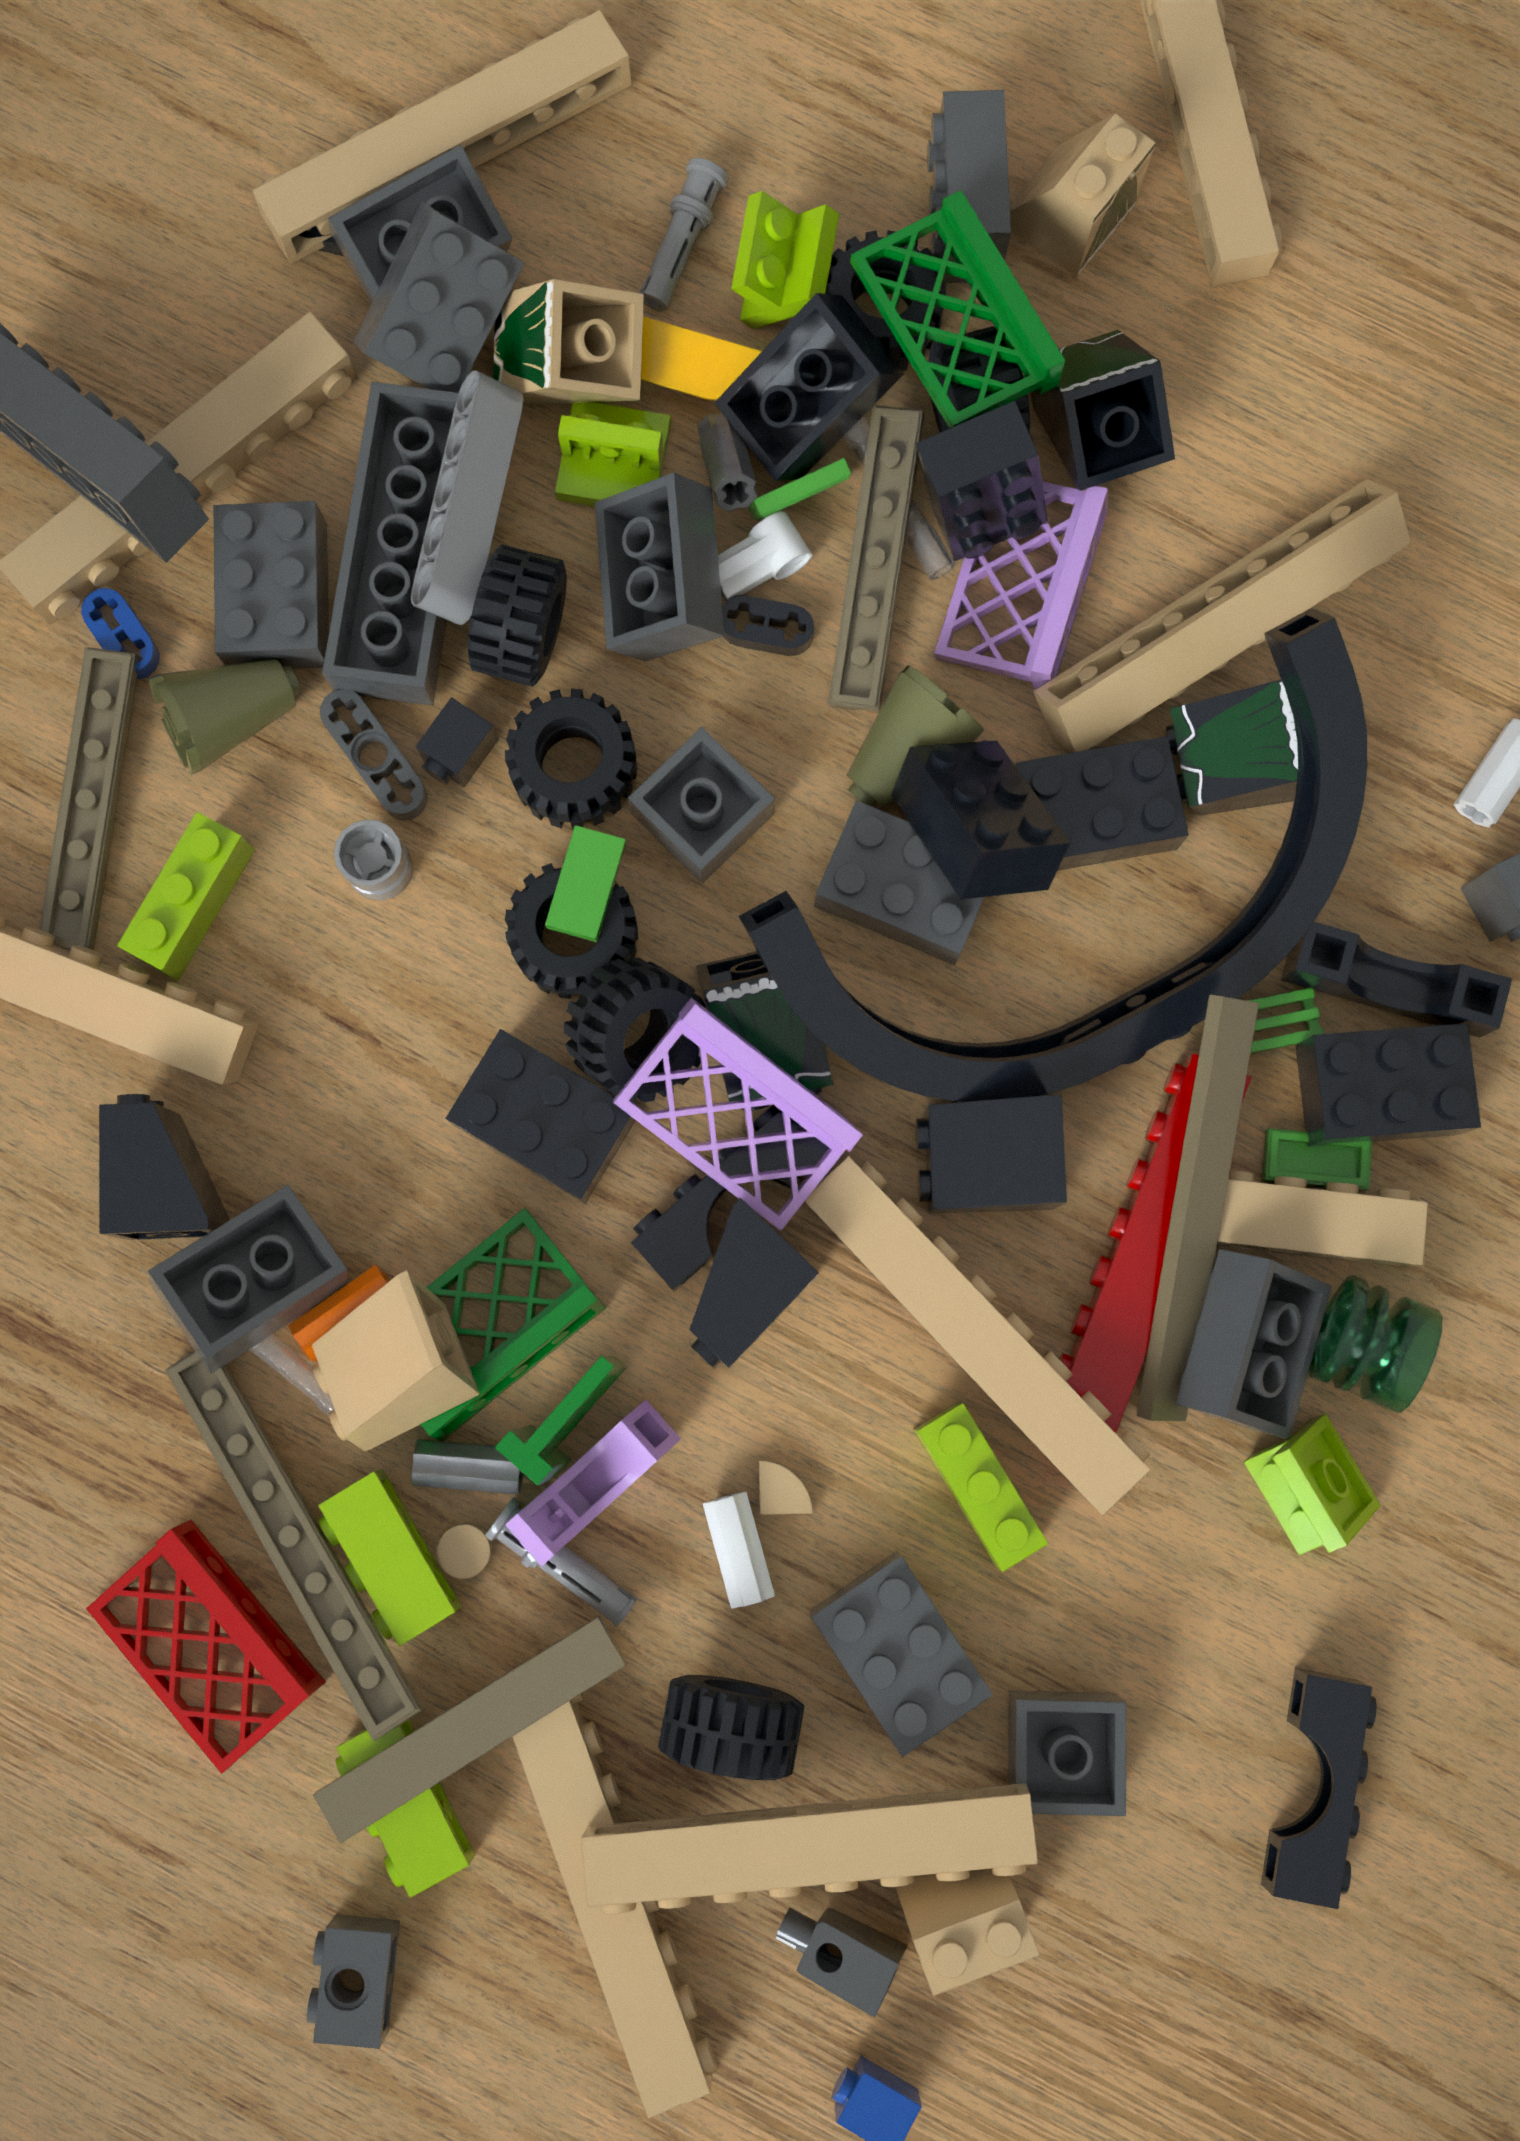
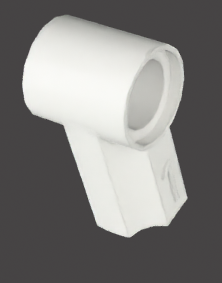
[718,511,813,602]

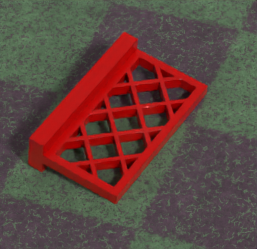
[86,1520,326,1774]

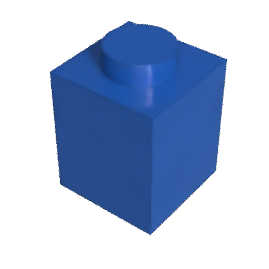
[831,2055,922,2141]

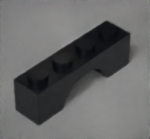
[1281,922,1512,1038]
[631,1105,829,1292]
[1261,1668,1377,1909]

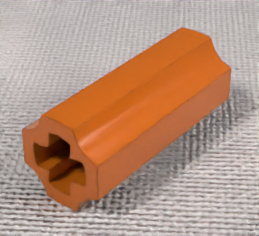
[288,1264,390,1362]

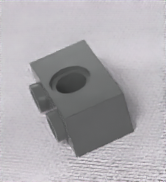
[307,1914,400,2049]

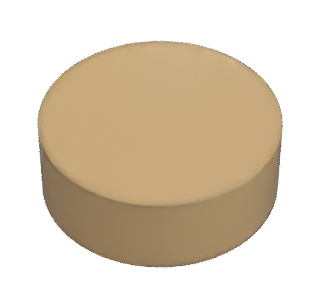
[437,1523,492,1579]

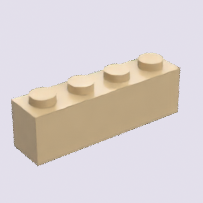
[1217,1170,1428,1268]

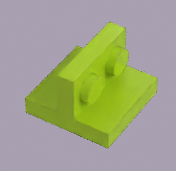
[731,191,840,329]
[555,402,671,506]
[1244,1413,1381,1555]

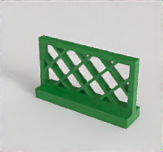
[850,190,1066,428]
[421,1208,606,1441]
[494,1355,627,1486]

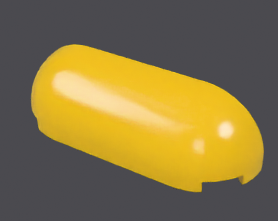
[641,316,762,401]

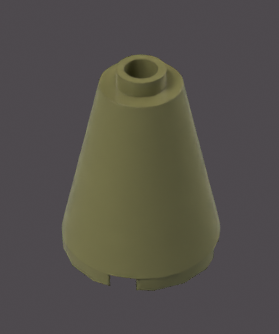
[149,659,301,775]
[847,665,984,808]

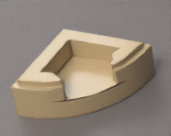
[759,1460,813,1515]

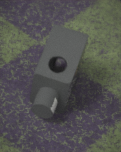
[776,1908,908,2017]

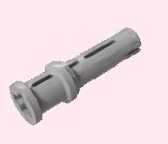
[639,158,729,311]
[485,1497,637,1627]

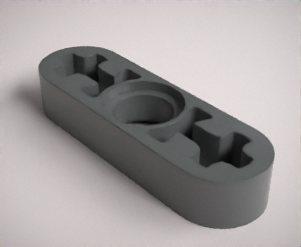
[320,689,427,820]

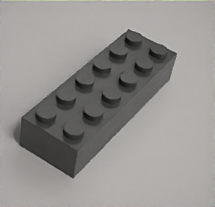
[0,323,209,563]
[322,382,458,706]

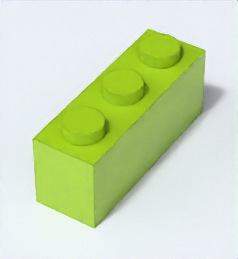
[117,812,255,981]
[913,1402,1048,1572]
[318,1469,462,1647]
[336,1720,475,1898]

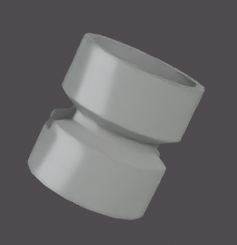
[334,819,413,901]

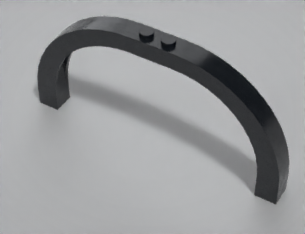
[738,608,1368,1102]

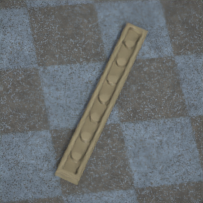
[1137,995,1259,1421]
[165,1351,424,1741]

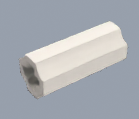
[1454,718,1520,828]
[703,1491,775,1609]

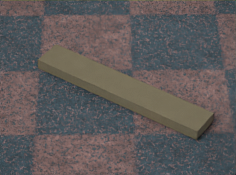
[828,405,924,713]
[40,647,140,951]
[313,1616,627,1844]

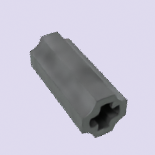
[697,413,758,511]
[412,1440,523,1494]

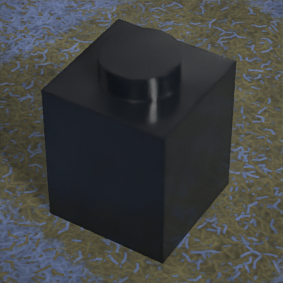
[416,697,499,788]

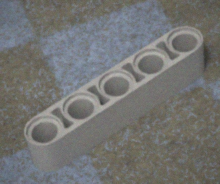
[411,370,524,625]

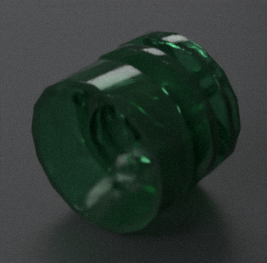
[1309,1275,1443,1413]

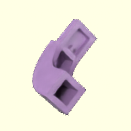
[506,1400,681,1566]

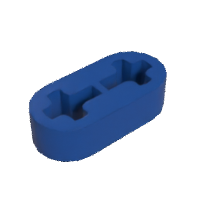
[81,588,160,679]

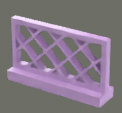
[934,481,1108,689]
[613,997,863,1231]

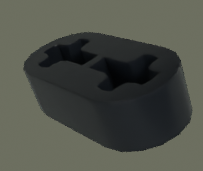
[722,596,814,656]

